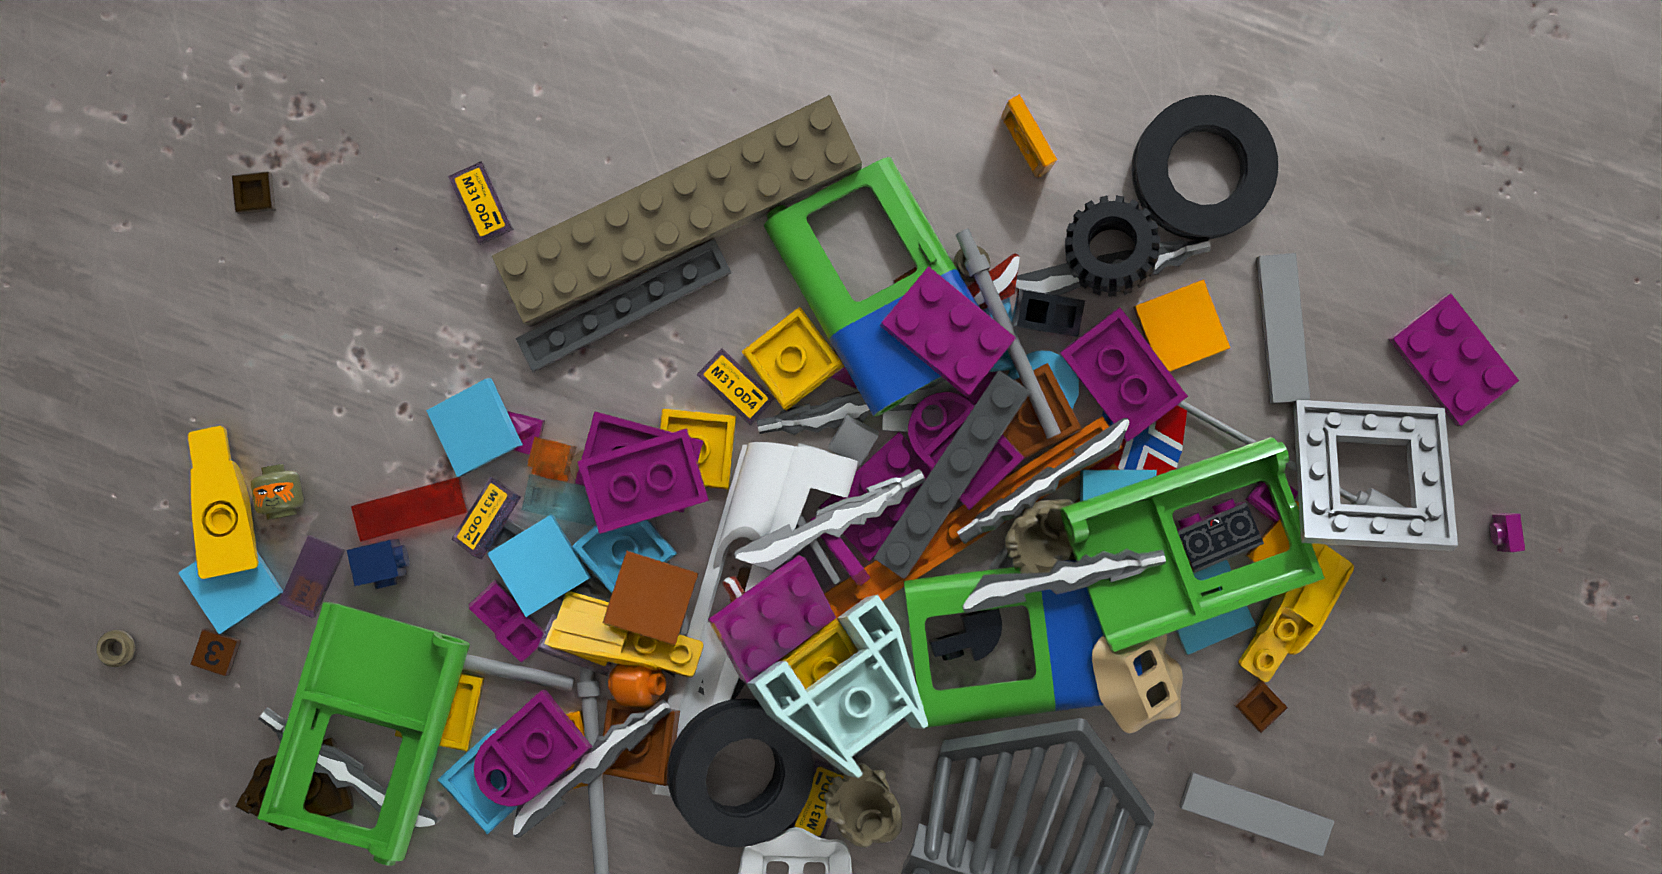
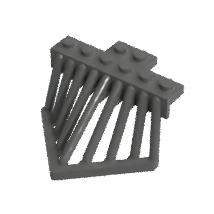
[901,718,1155,874]

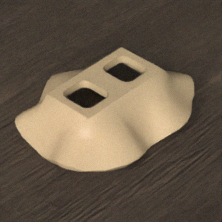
[1092,634,1183,733]

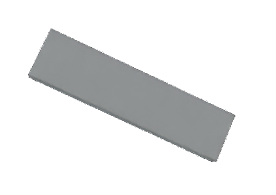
[1256,253,1310,404]
[1179,772,1335,857]

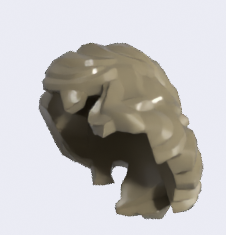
[1005,499,1074,573]
[824,763,902,848]

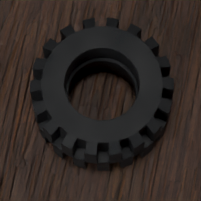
[1065,195,1160,297]

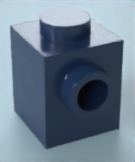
[346,539,409,589]

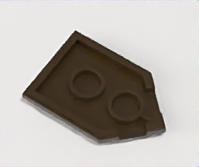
[235,738,354,831]

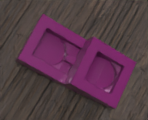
[469,579,547,663]

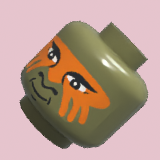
[251,464,304,520]

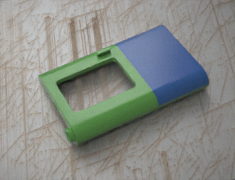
[763,157,980,417]
[904,559,1143,728]

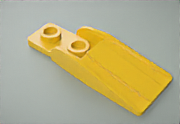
[188,426,259,579]
[1238,543,1354,682]
[548,591,704,678]

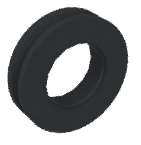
[1131,95,1278,240]
[667,699,814,847]

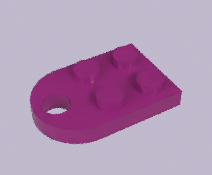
[908,392,1025,510]
[474,689,593,806]

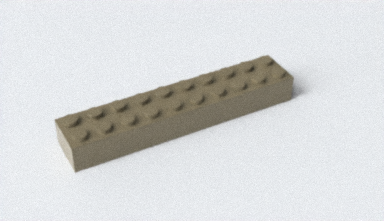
[492,95,862,327]

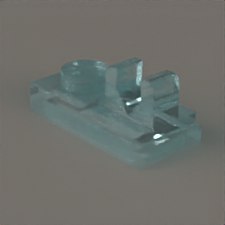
[521,474,595,526]

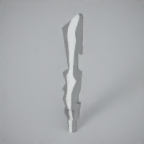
[734,469,925,571]

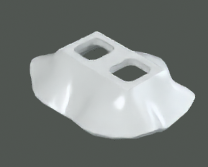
[738,827,853,874]

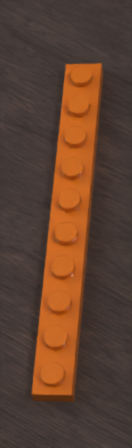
[824,416,1123,620]

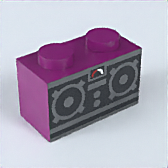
[1176,498,1264,573]

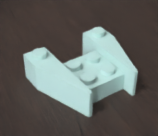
[746,595,928,778]

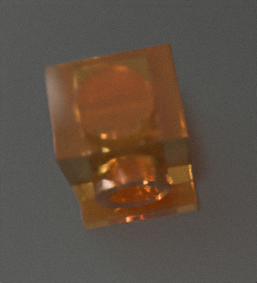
[527,437,577,482]

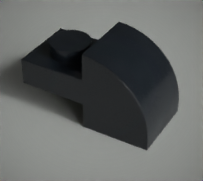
[1011,288,1085,337]
[929,608,1002,661]

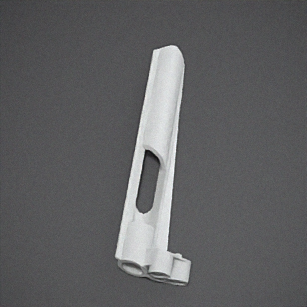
[647,442,858,797]

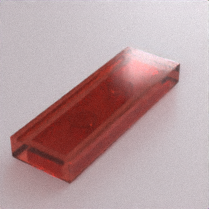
[351,477,470,542]

